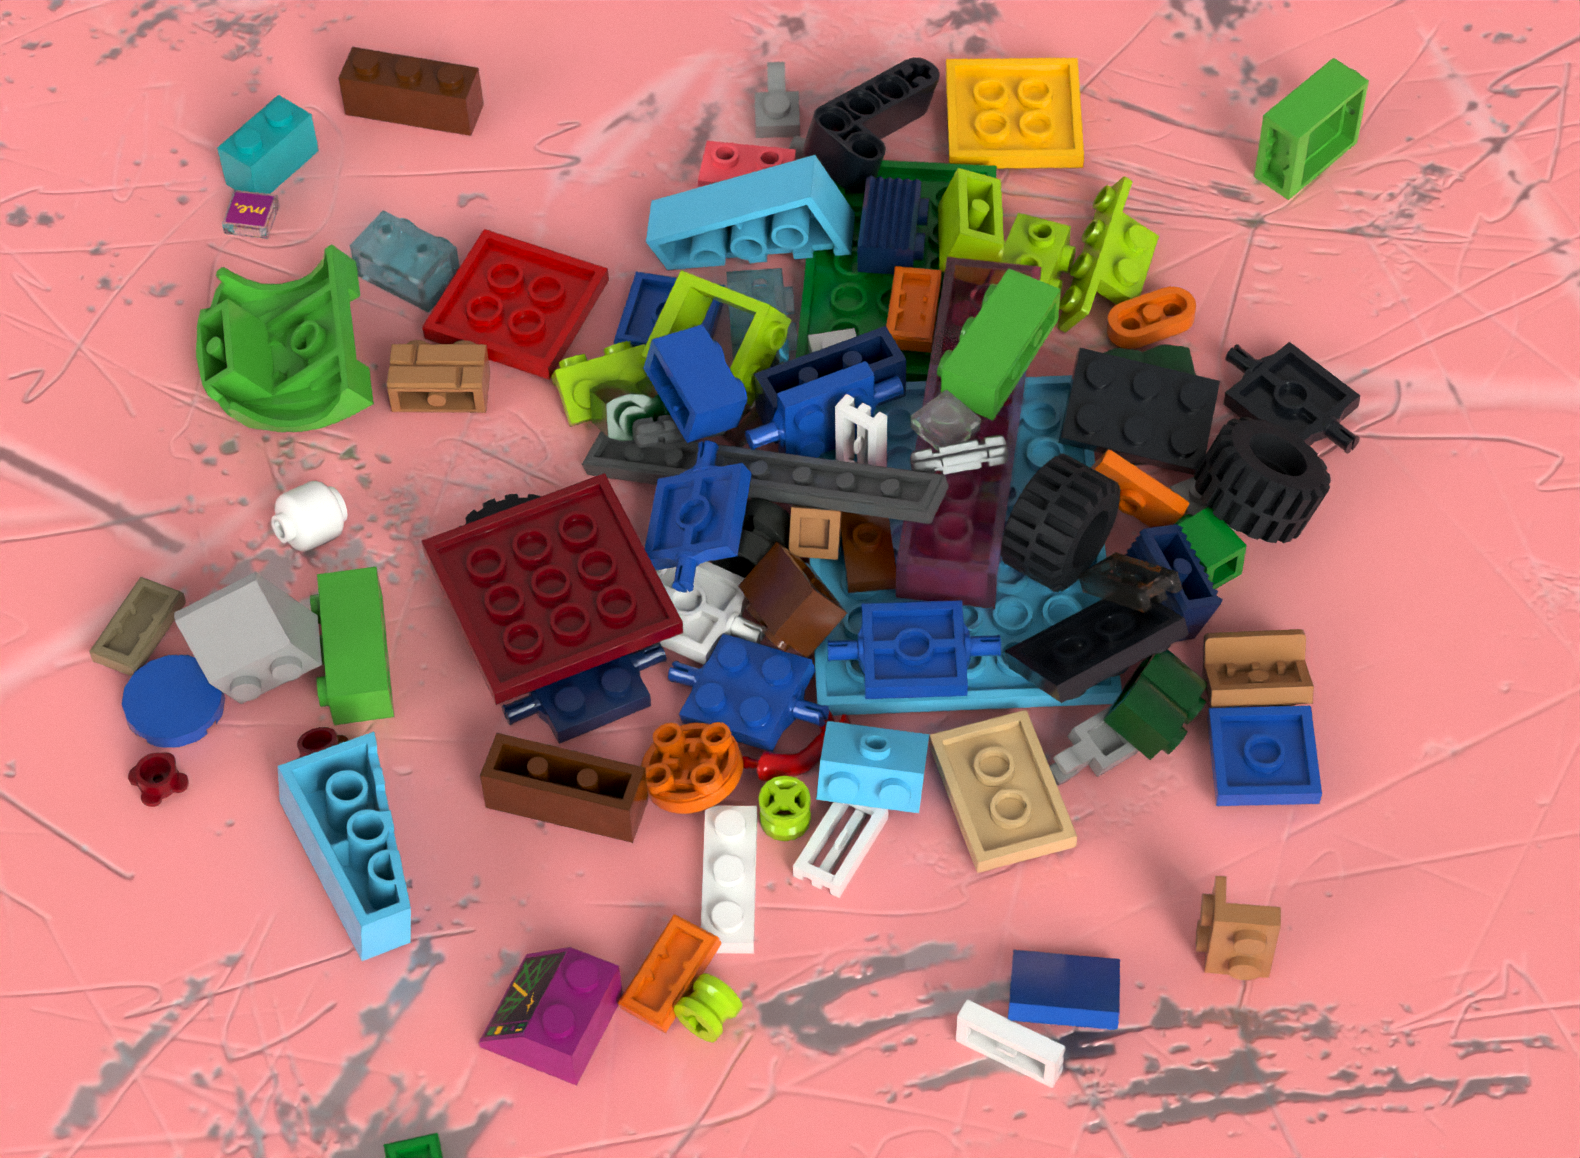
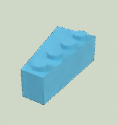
[646,155,855,270]
[278,732,411,961]

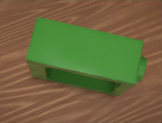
[1254,58,1369,200]

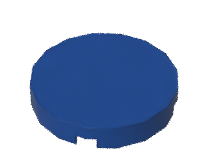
[122,655,225,748]

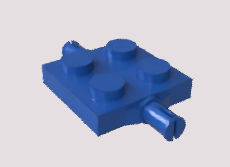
[745,361,904,458]
[644,440,752,593]
[827,600,1001,699]
[668,634,829,752]

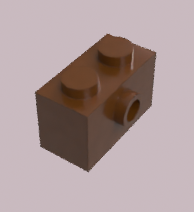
[738,542,847,658]

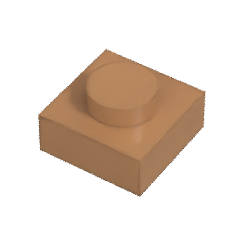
[789,505,842,560]

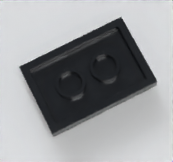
[1058,348,1220,475]
[1004,585,1189,703]

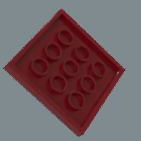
[421,473,683,705]

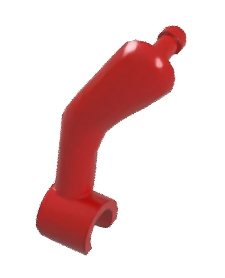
[743,712,851,782]

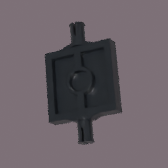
[1223,342,1360,454]

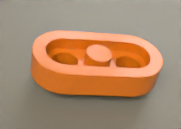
[1107,286,1196,349]

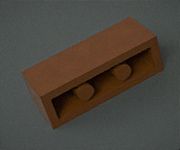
[338,47,484,136]
[480,733,648,843]

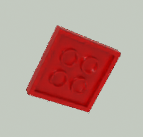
[422,229,609,380]

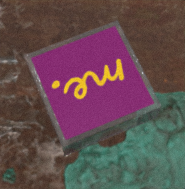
[222,190,280,239]

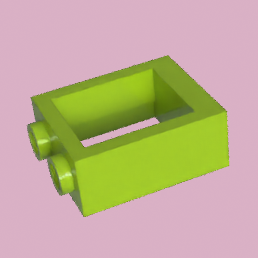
[641,270,792,406]

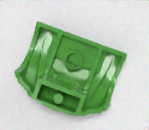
[196,244,374,432]

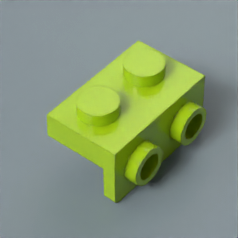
[551,341,648,427]

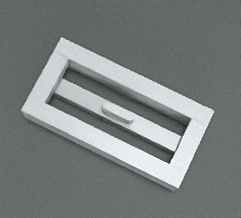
[835,394,887,467]
[793,802,888,898]
[956,999,1065,1088]

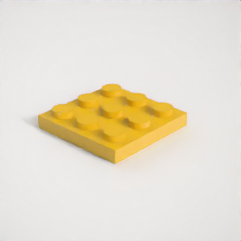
[945,58,1084,169]

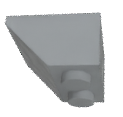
[174,572,322,704]

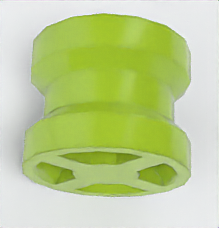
[759,776,811,841]
[674,973,742,1042]

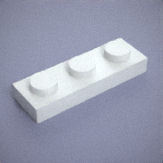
[701,806,758,953]

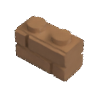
[387,340,490,413]

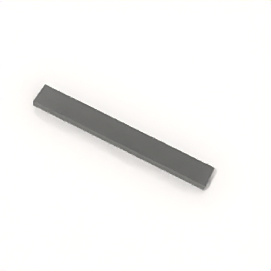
[582,431,949,524]

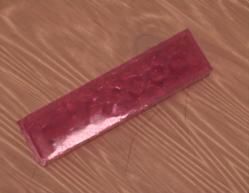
[896,257,1041,609]

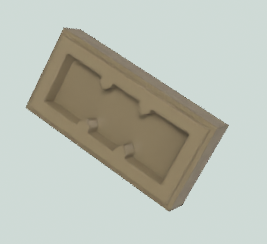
[89,577,186,676]

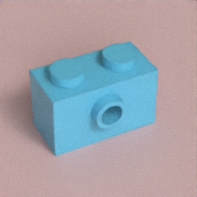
[816,721,929,813]

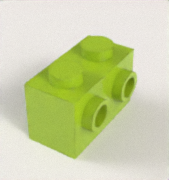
[938,168,1005,282]
[990,213,1076,289]

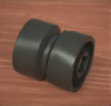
[711,498,791,578]

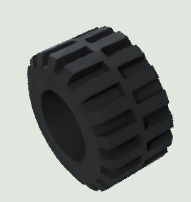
[1194,417,1331,543]
[1001,454,1120,592]

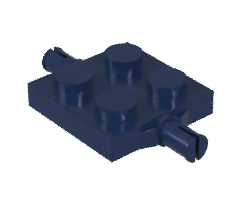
[502,642,667,744]

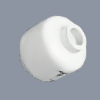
[271,481,348,552]

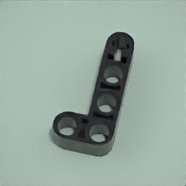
[803,58,940,193]

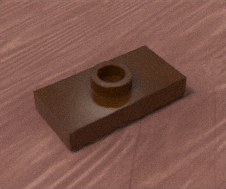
[840,512,898,593]

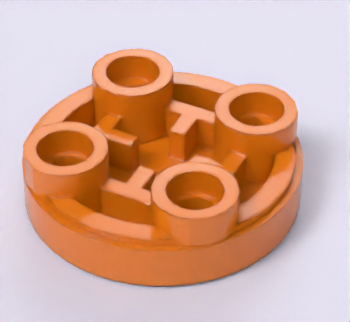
[640,722,743,814]

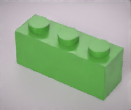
[937,268,1061,421]
[310,567,394,725]

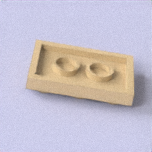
[929,709,1077,873]

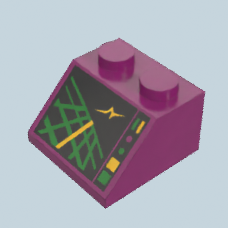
[479,947,623,1086]

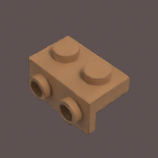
[1202,629,1314,708]
[1196,875,1281,980]

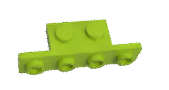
[1057,176,1159,333]

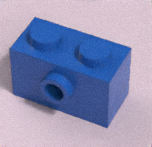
[643,324,747,443]

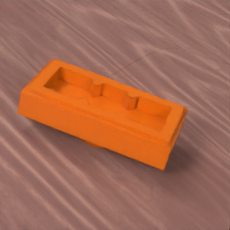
[886,266,942,353]
[1090,449,1190,528]
[617,914,722,1034]

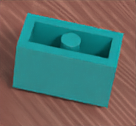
[217,95,319,196]

